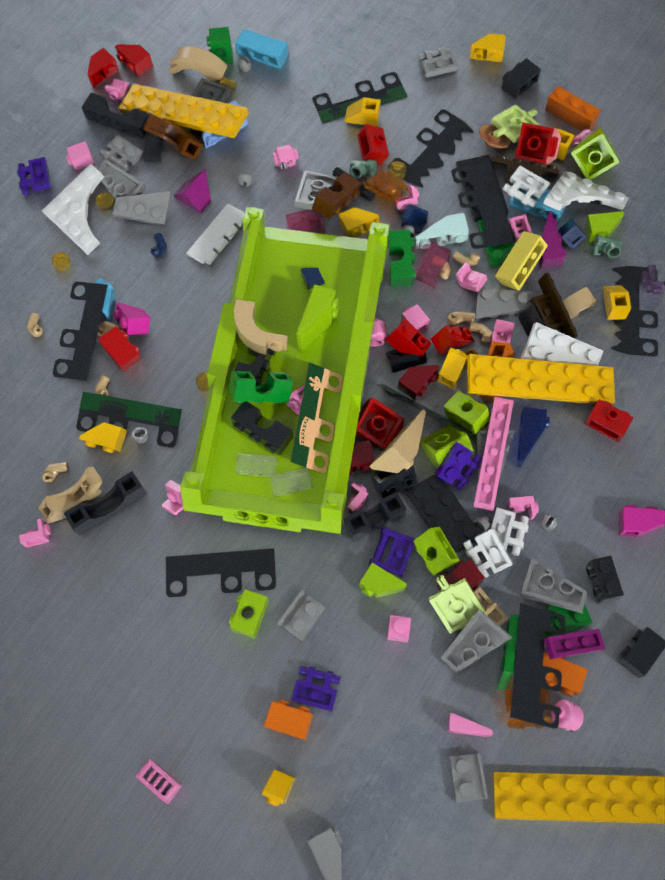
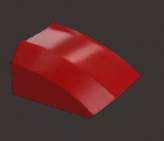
[514,122,562,165]
[356,397,404,450]

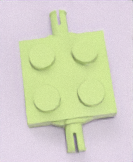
[491,105,539,143]
[429,575,486,634]

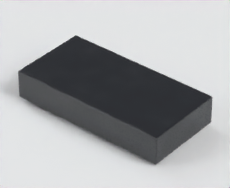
[143,131,163,162]

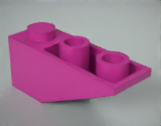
[619,505,665,537]

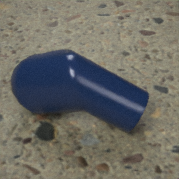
[151,233,167,257]

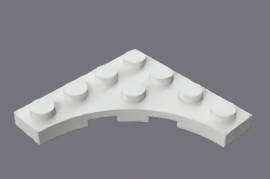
[42,164,104,255]
[543,171,629,211]
[521,322,603,400]

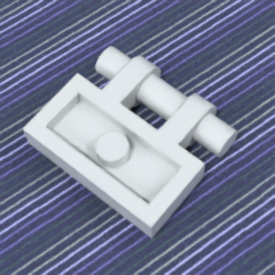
[503,166,550,207]
[491,508,529,556]
[463,528,513,578]

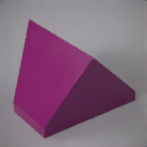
[174,169,211,213]

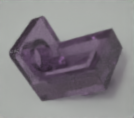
[641,265,665,295]

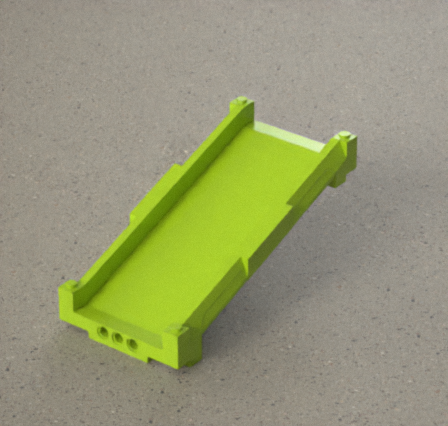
[180,207,390,534]

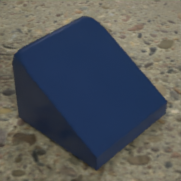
[300,268,325,290]

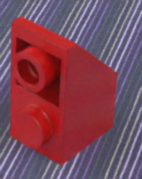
[115,44,153,76]
[87,48,119,88]
[385,318,432,356]
[431,325,475,354]

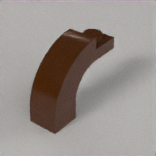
[143,112,203,160]

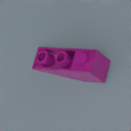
[538,211,566,269]

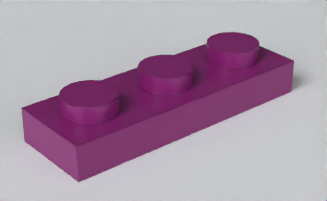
[543,629,606,660]

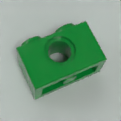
[206,27,234,64]

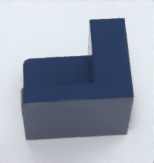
[401,204,429,234]
[558,218,587,249]

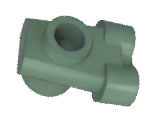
[349,160,377,180]
[591,235,623,258]

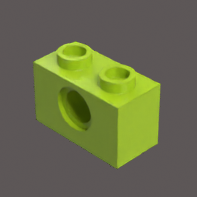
[444,391,490,435]
[413,527,460,576]
[229,589,269,639]

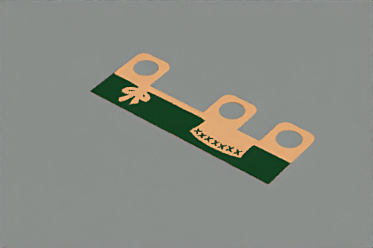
[290,362,343,473]

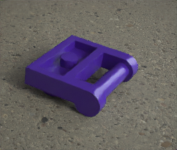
[368,528,415,577]

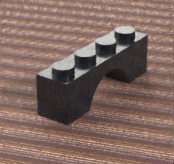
[81,92,149,139]
[63,471,147,535]

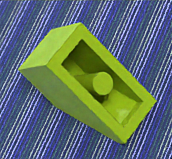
[585,211,624,243]
[359,563,407,598]

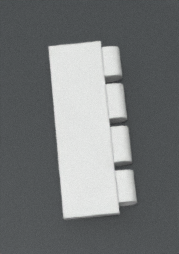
[186,204,244,265]

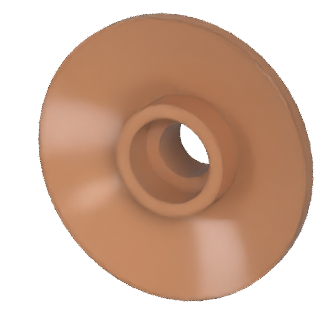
[479,125,511,148]

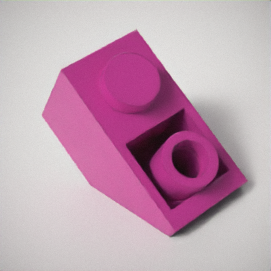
[113,303,150,335]

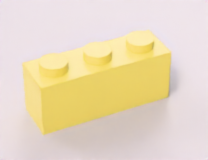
[495,231,548,291]

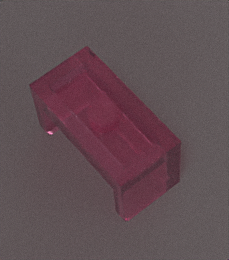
[286,209,326,234]
[416,242,451,287]

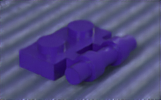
[17,157,51,195]
[435,441,482,490]
[291,666,341,712]

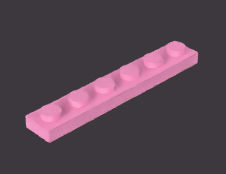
[473,397,514,511]

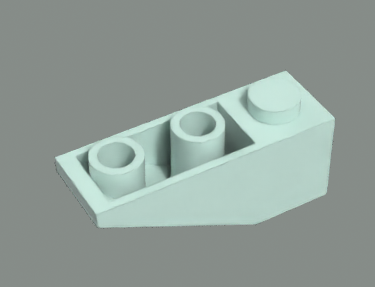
[415,213,469,249]

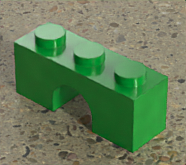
[388,230,416,286]
[228,371,293,403]

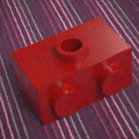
[357,124,389,166]
[98,326,141,372]
[585,399,634,443]

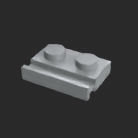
[277,590,325,641]
[449,753,488,803]

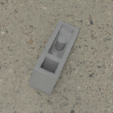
[308,828,344,880]

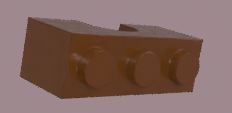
[312,172,361,219]

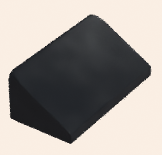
[519,304,544,338]
[385,349,427,373]

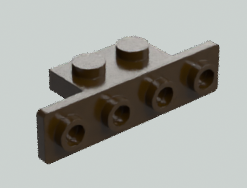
[491,155,561,183]
[530,272,578,339]

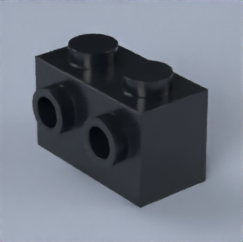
[371,465,418,499]
[586,556,624,604]

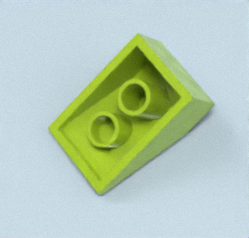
[296,284,340,352]

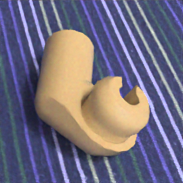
[452,251,480,266]
[432,256,452,280]
[447,311,475,325]
[27,313,43,337]
[97,321,122,336]
[469,322,493,343]
[94,375,110,396]
[42,462,69,482]

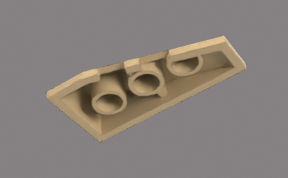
[369,410,426,473]

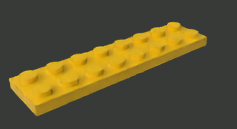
[119,84,249,138]
[467,354,615,405]
[493,772,665,824]

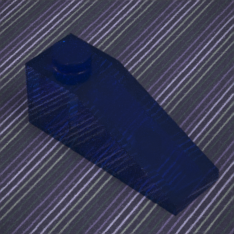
[517,407,550,468]

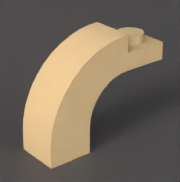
[168,46,227,82]
[234,299,288,355]
[38,467,103,524]

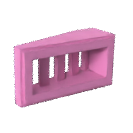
[508,214,532,244]
[447,713,493,737]
[136,759,183,804]

